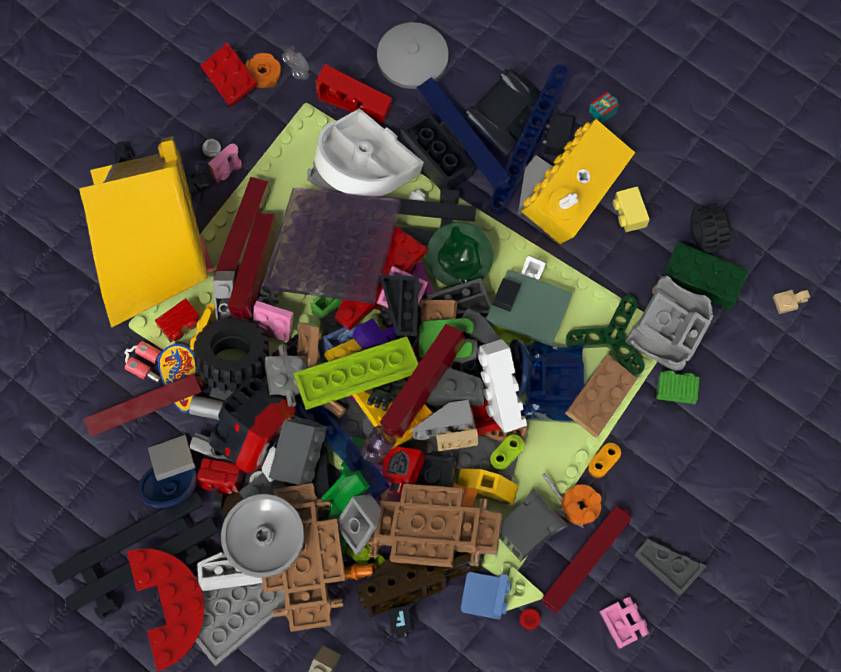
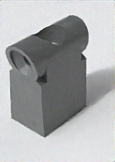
[500,488,568,562]

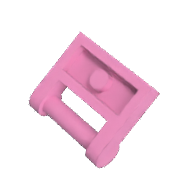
[208,144,242,184]

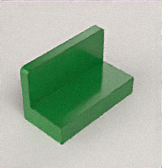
[321,470,370,512]

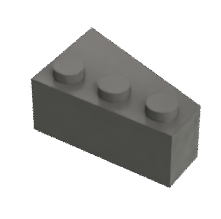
[424,368,485,406]

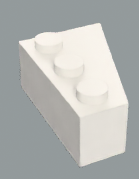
[197,552,262,591]

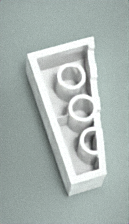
[478,339,527,433]

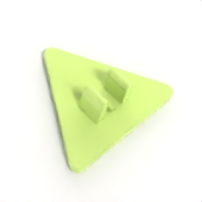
[504,567,544,611]

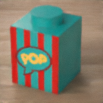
[589,92,619,124]

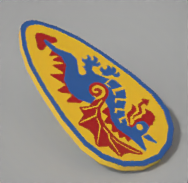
[158,344,198,413]

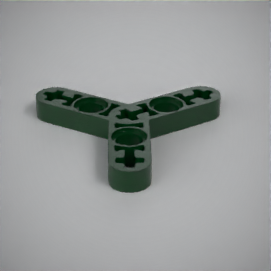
[565,295,645,377]

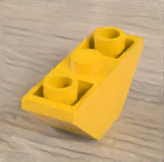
[457,468,518,505]

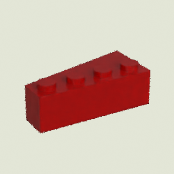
[316,64,392,125]

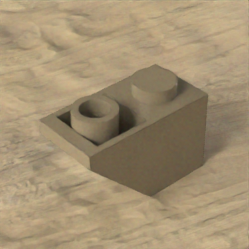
[308,646,341,672]

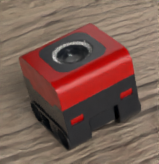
[209,378,295,473]

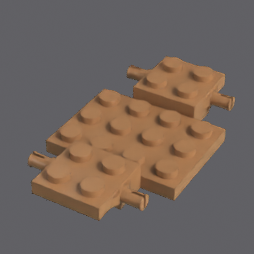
[262,483,346,632]
[366,484,502,567]

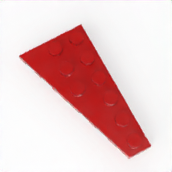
[335,218,428,331]

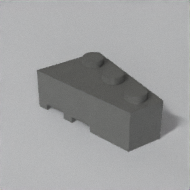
[426,278,492,319]

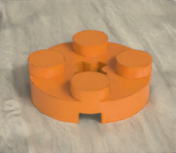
[245,53,281,88]
[561,484,602,525]

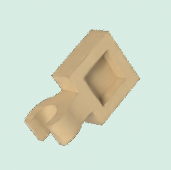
[773,290,810,314]

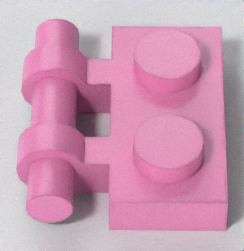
[599,597,650,649]

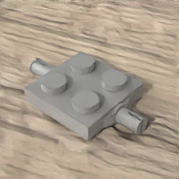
[265,345,307,407]

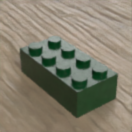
[663,242,749,311]

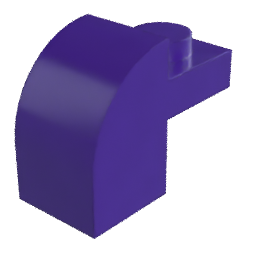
[352,319,398,350]

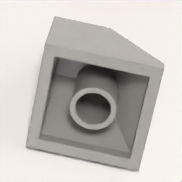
[338,494,381,555]

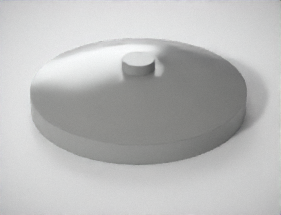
[377,22,448,89]
[221,494,304,578]

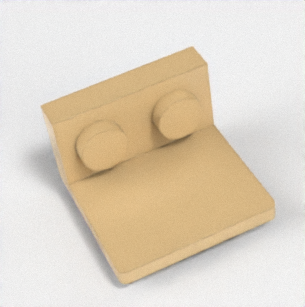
[433,407,478,451]

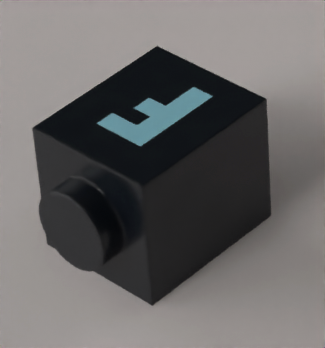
[388,606,412,639]

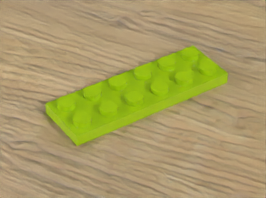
[293,336,418,410]

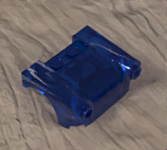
[521,340,584,424]

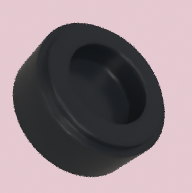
[213,491,224,512]

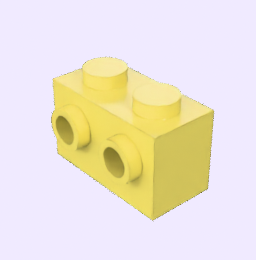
[613,187,650,232]

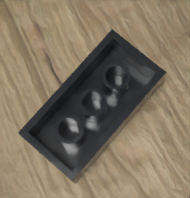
[398,113,476,191]

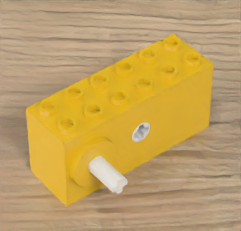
[521,119,635,244]

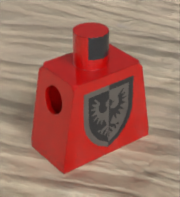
[382,445,426,494]

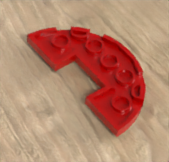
[127,549,205,672]

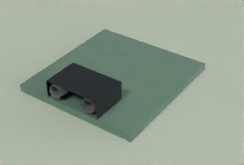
[486,270,573,346]

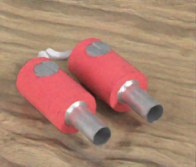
[124,341,162,383]

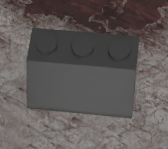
[269,418,327,485]

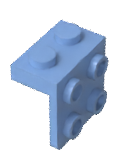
[461,572,511,620]

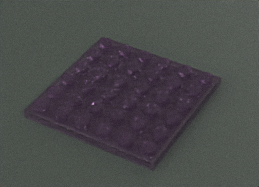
[262,187,402,304]

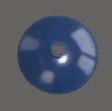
[509,339,535,398]
[138,467,197,508]

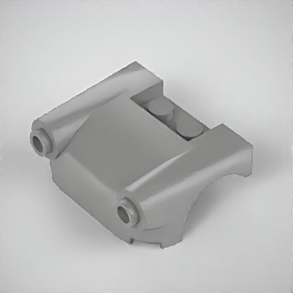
[625,276,713,372]

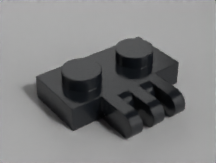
[365,381,405,411]

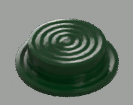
[426,222,493,287]

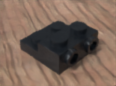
[414,455,456,487]

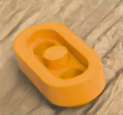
[588,443,621,478]

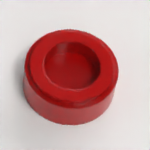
[520,608,541,630]

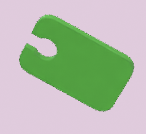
[419,318,474,359]

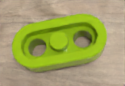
[490,435,524,470]

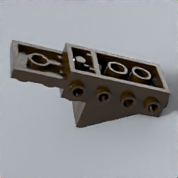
[357,552,481,618]

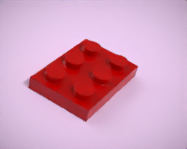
[200,43,258,107]

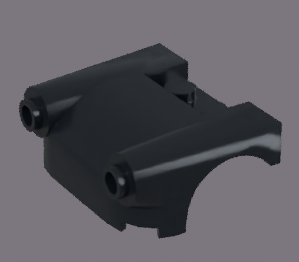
[464,68,552,158]

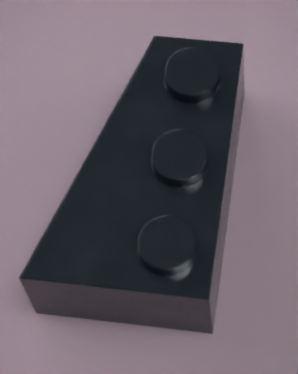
[379,275,419,338]

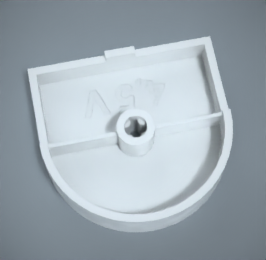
[314,108,424,197]

